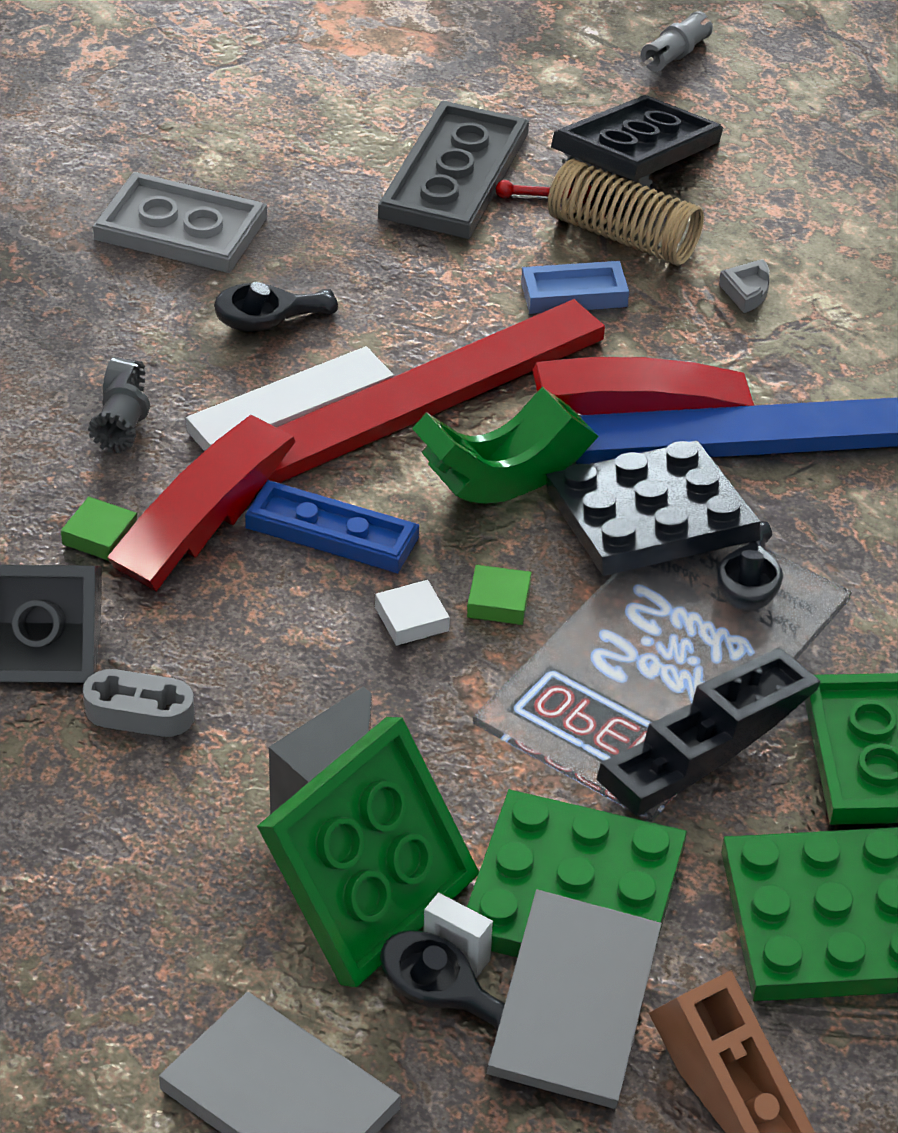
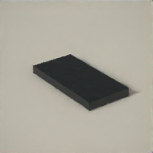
[551,95,723,181]

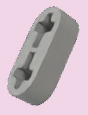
[83,669,195,737]

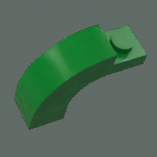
[412,387,599,504]

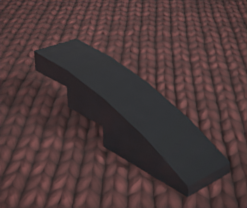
[596,647,820,816]

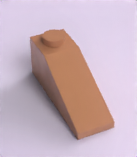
[649,970,815,1133]

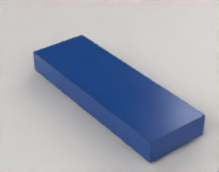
[245,480,419,573]

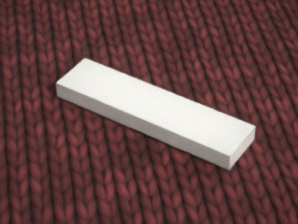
[186,346,394,451]

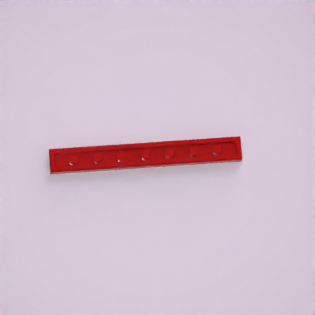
[260,299,605,490]

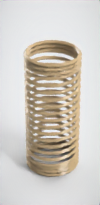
[547,158,704,266]

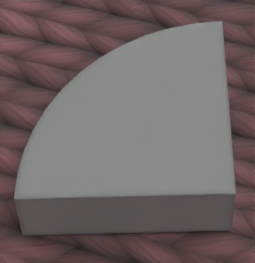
[719,259,770,313]

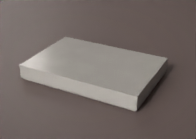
[93,172,267,274]
[487,889,662,1109]
[159,991,401,1133]

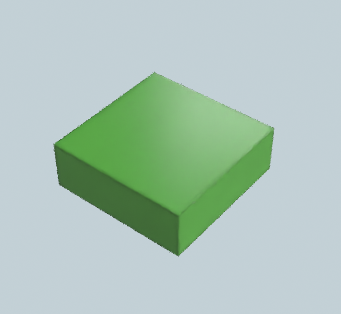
[61,496,137,561]
[467,565,531,625]

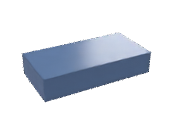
[521,261,629,314]

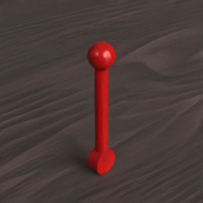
[495,180,596,204]

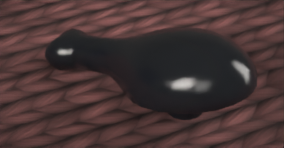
[214,282,338,332]
[717,521,783,612]
[380,930,505,1031]

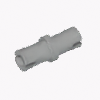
[640,11,713,72]

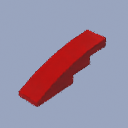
[532,357,754,415]
[107,415,296,592]

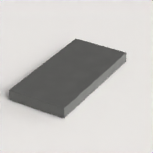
[378,101,529,239]

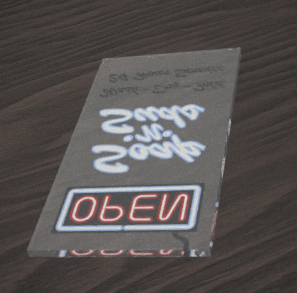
[473,544,852,822]

